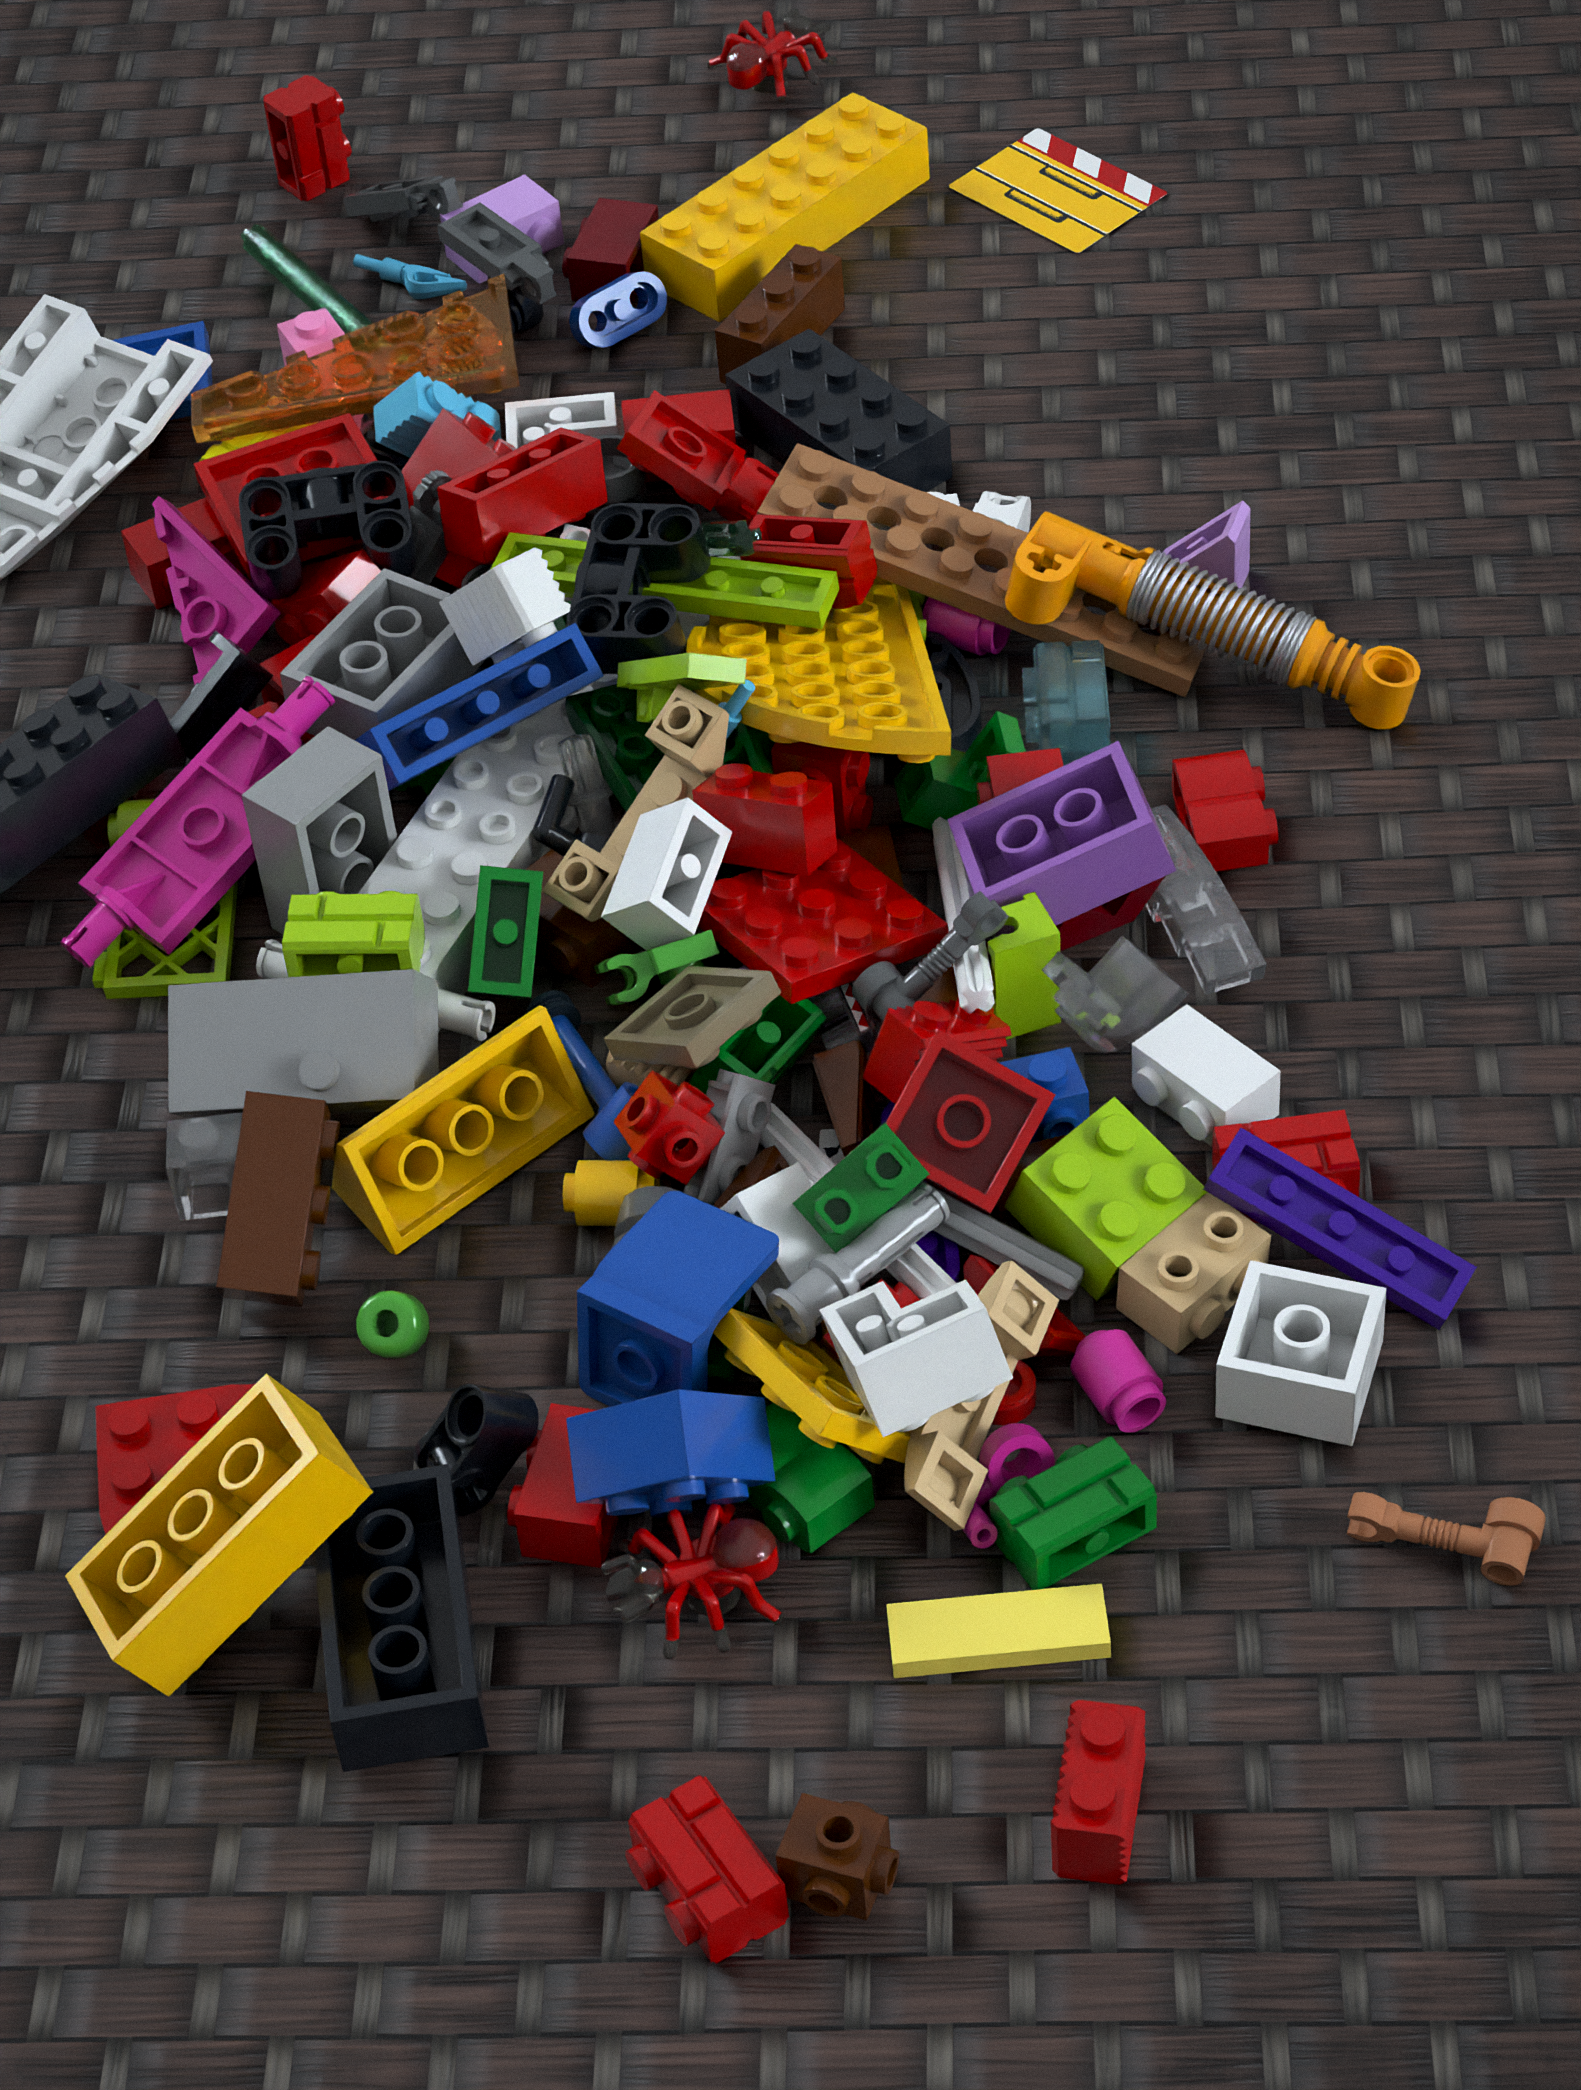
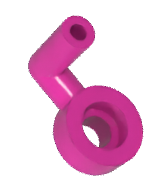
[962,1423,1055,1548]

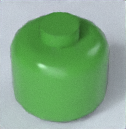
[356,1290,430,1359]

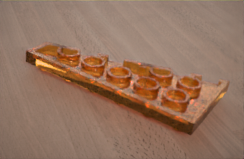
[191,273,520,443]

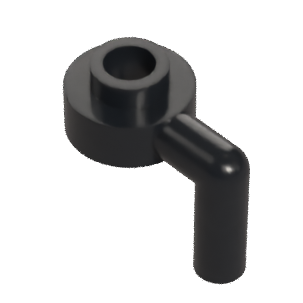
[532,774,609,856]

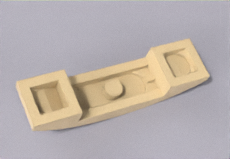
[904,1260,1059,1531]

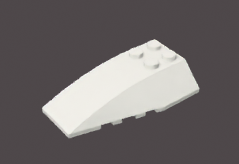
[0,294,213,580]

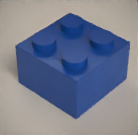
[566,1389,775,1518]

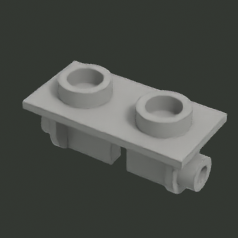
[683,1069,776,1204]

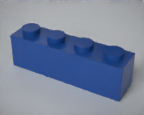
[355,623,604,791]

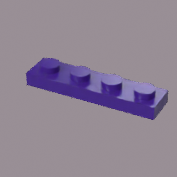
[1203,1128,1477,1330]

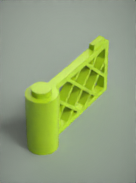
[92,799,239,999]

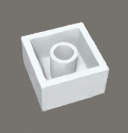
[1215,1260,1386,1446]

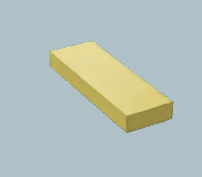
[886,1583,1111,1678]

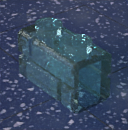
[1022,640,1111,765]

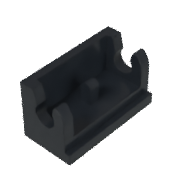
[170,630,274,760]

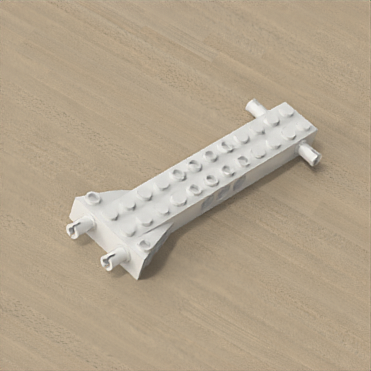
[256,524,741,1041]

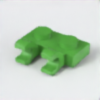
[595,930,719,1006]

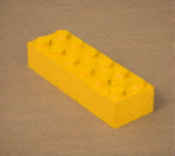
[640,92,930,322]

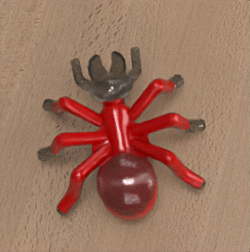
[707,8,838,103]
[601,1503,784,1660]

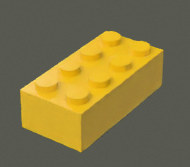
[65,1373,373,1697]

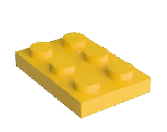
[713,1308,911,1464]

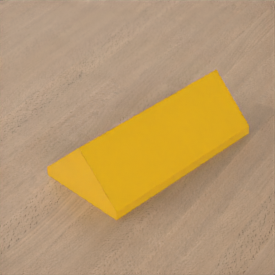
[332,1005,595,1255]

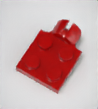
[617,390,779,531]

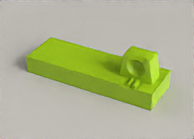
[617,653,747,723]

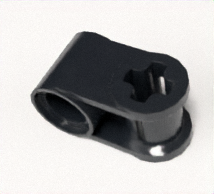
[413,1383,539,1516]

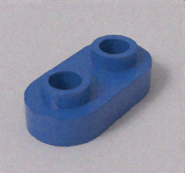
[569,271,667,348]

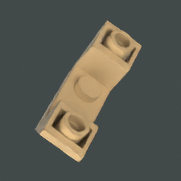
[542,684,729,922]

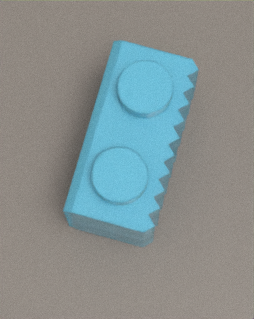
[373,371,501,458]

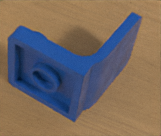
[577,1191,779,1407]

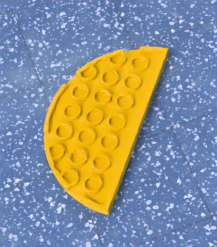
[686,577,951,763]

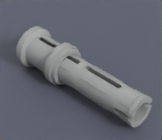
[766,1183,950,1345]

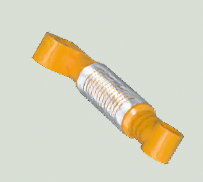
[1004,511,1421,729]

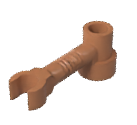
[1347,1492,1546,1586]

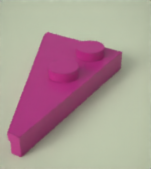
[152,496,281,685]

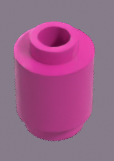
[922,597,1011,656]
[1070,1329,1166,1433]

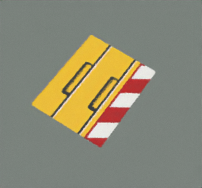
[949,128,1167,253]

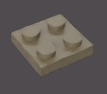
[604,966,781,1069]

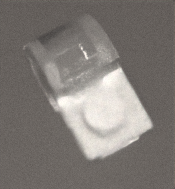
[1042,935,1189,1053]

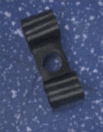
[238,461,417,600]
[567,503,711,675]

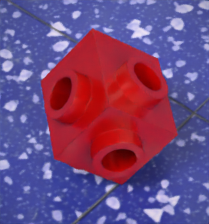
[613,1070,725,1185]

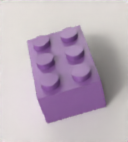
[947,741,1177,937]

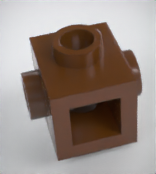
[776,1793,900,1921]

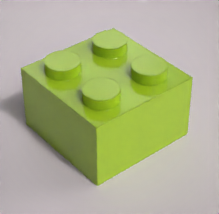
[1004,1096,1207,1301]

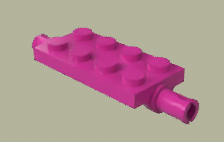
[60,676,335,969]

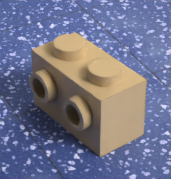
[1116,1192,1271,1354]

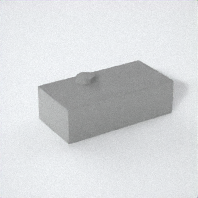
[168,969,439,1122]

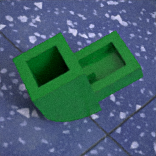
[894,711,1026,831]

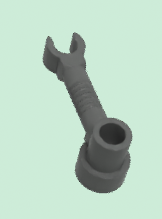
[852,891,1009,1022]

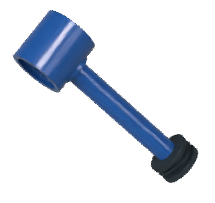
[525,990,639,1161]

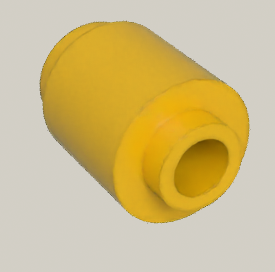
[563,1160,660,1226]

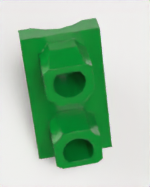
[792,1123,929,1254]

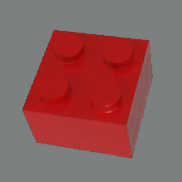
[886,1029,1056,1215]

